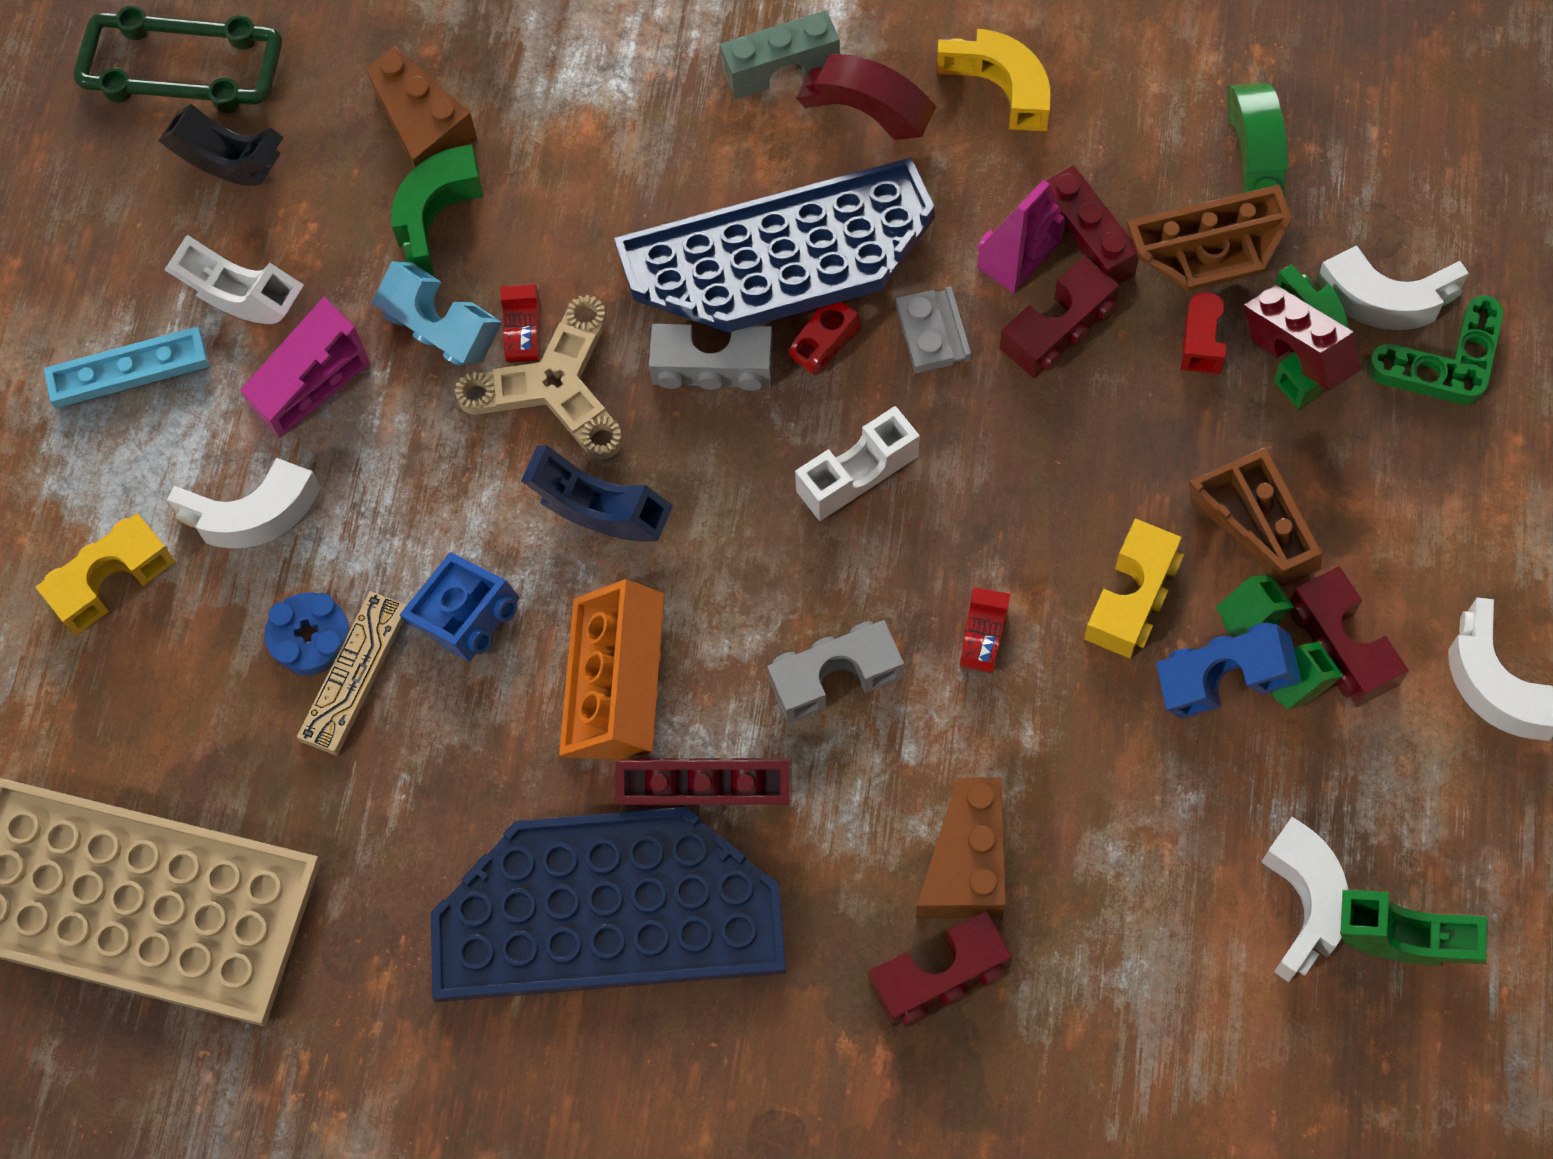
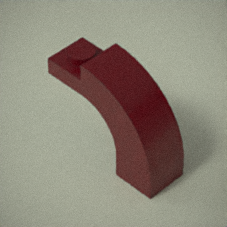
[796,54,936,140]

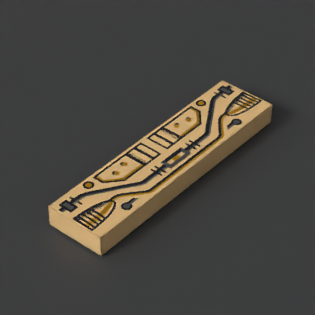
[297,591,407,756]

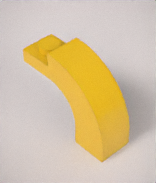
[936,29,1050,131]

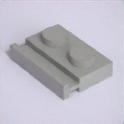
[896,286,971,374]

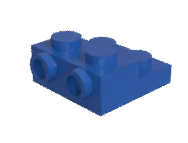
[400,552,520,662]

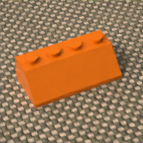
[559,579,665,760]

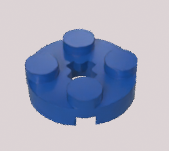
[265,592,350,675]

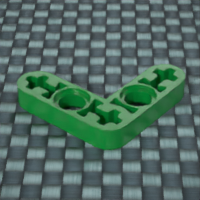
[1368,295,1503,405]

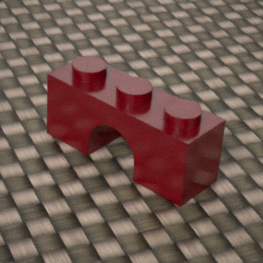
[1045,164,1139,284]
[999,255,1119,378]
[1244,285,1361,391]
[1290,566,1409,707]
[868,911,1012,1027]

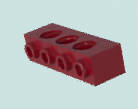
[616,758,792,805]

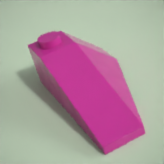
[977,180,1065,293]

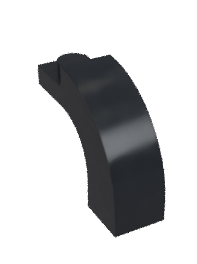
[158,104,283,186]

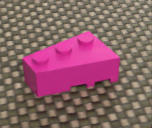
[240,296,370,438]

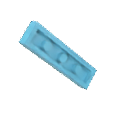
[44,326,210,409]

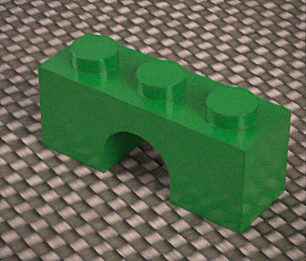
[1215,574,1343,710]

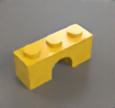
[35,513,176,637]
[1084,518,1184,659]

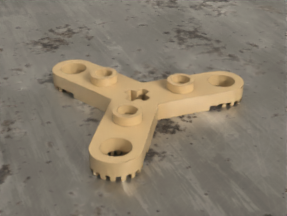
[455,295,623,459]

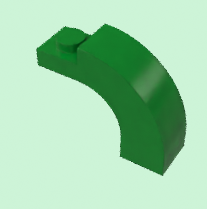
[1227,82,1288,197]
[391,144,484,275]
[1273,264,1348,410]
[1340,890,1488,966]

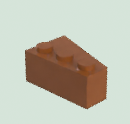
[366,45,477,169]
[1189,447,1322,587]
[916,777,1006,919]

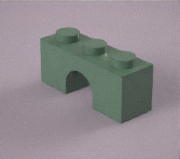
[720,10,840,100]

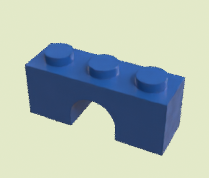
[1156,623,1302,719]

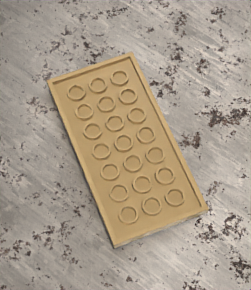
[0,778,321,1027]

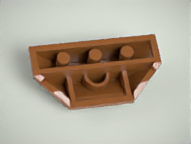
[1127,185,1292,291]

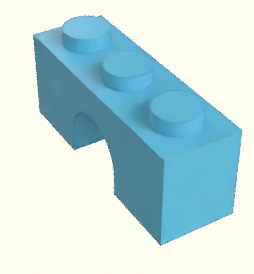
[372,261,502,366]

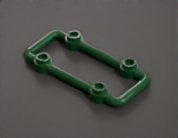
[74,6,282,113]

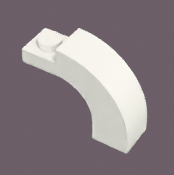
[164,235,304,324]
[1316,245,1469,330]
[167,458,321,548]
[1448,598,1553,741]
[1262,817,1348,982]

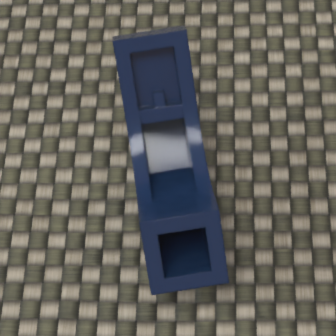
[521,445,673,542]

